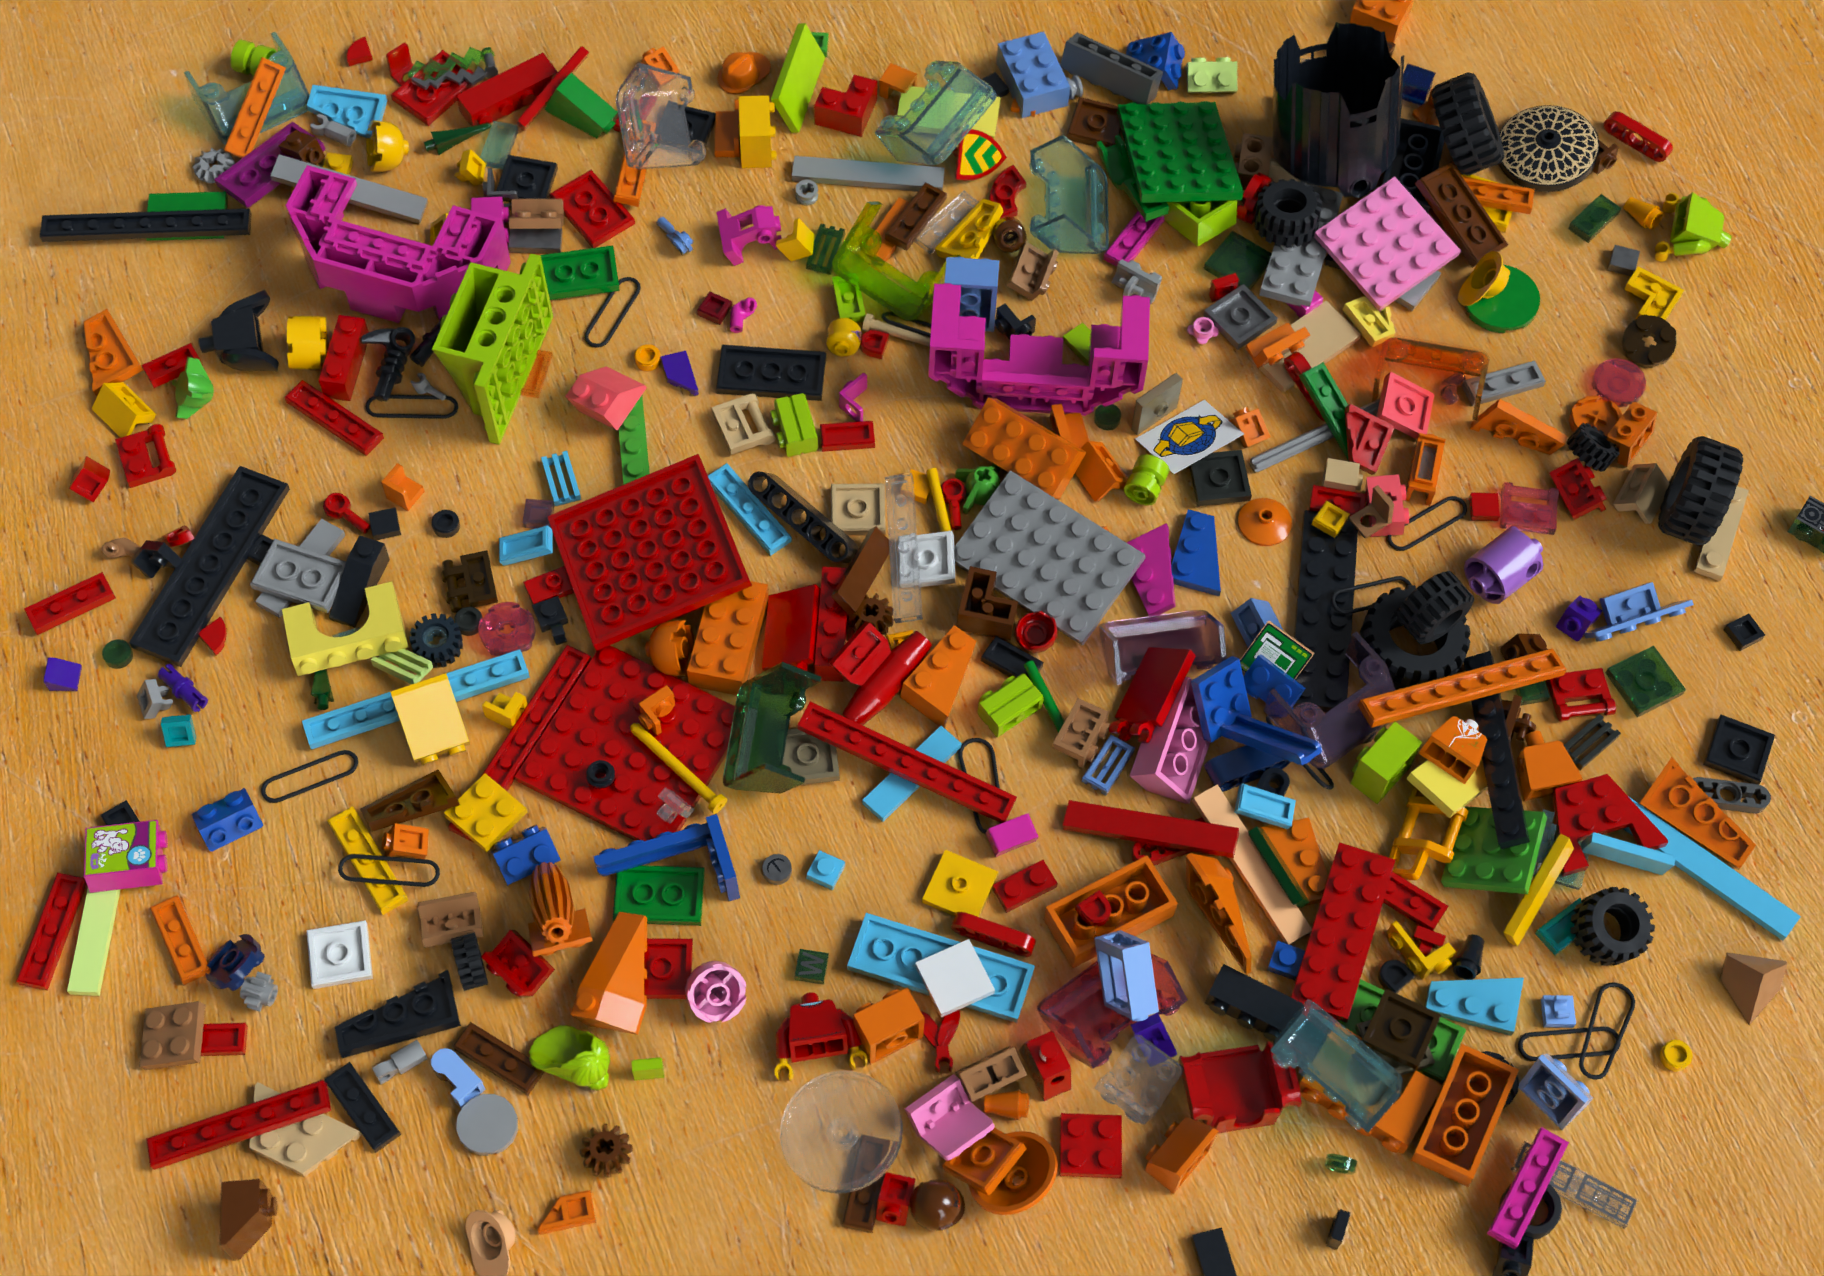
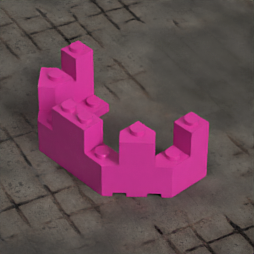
[286,165,511,323]
[928,283,1150,416]

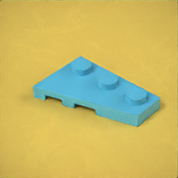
[307,85,387,138]
[1425,978,1524,1036]

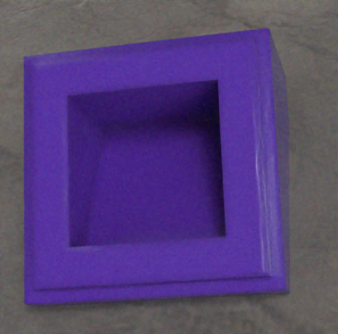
[44,657,82,691]

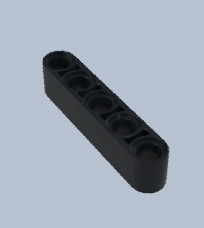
[748,471,859,563]

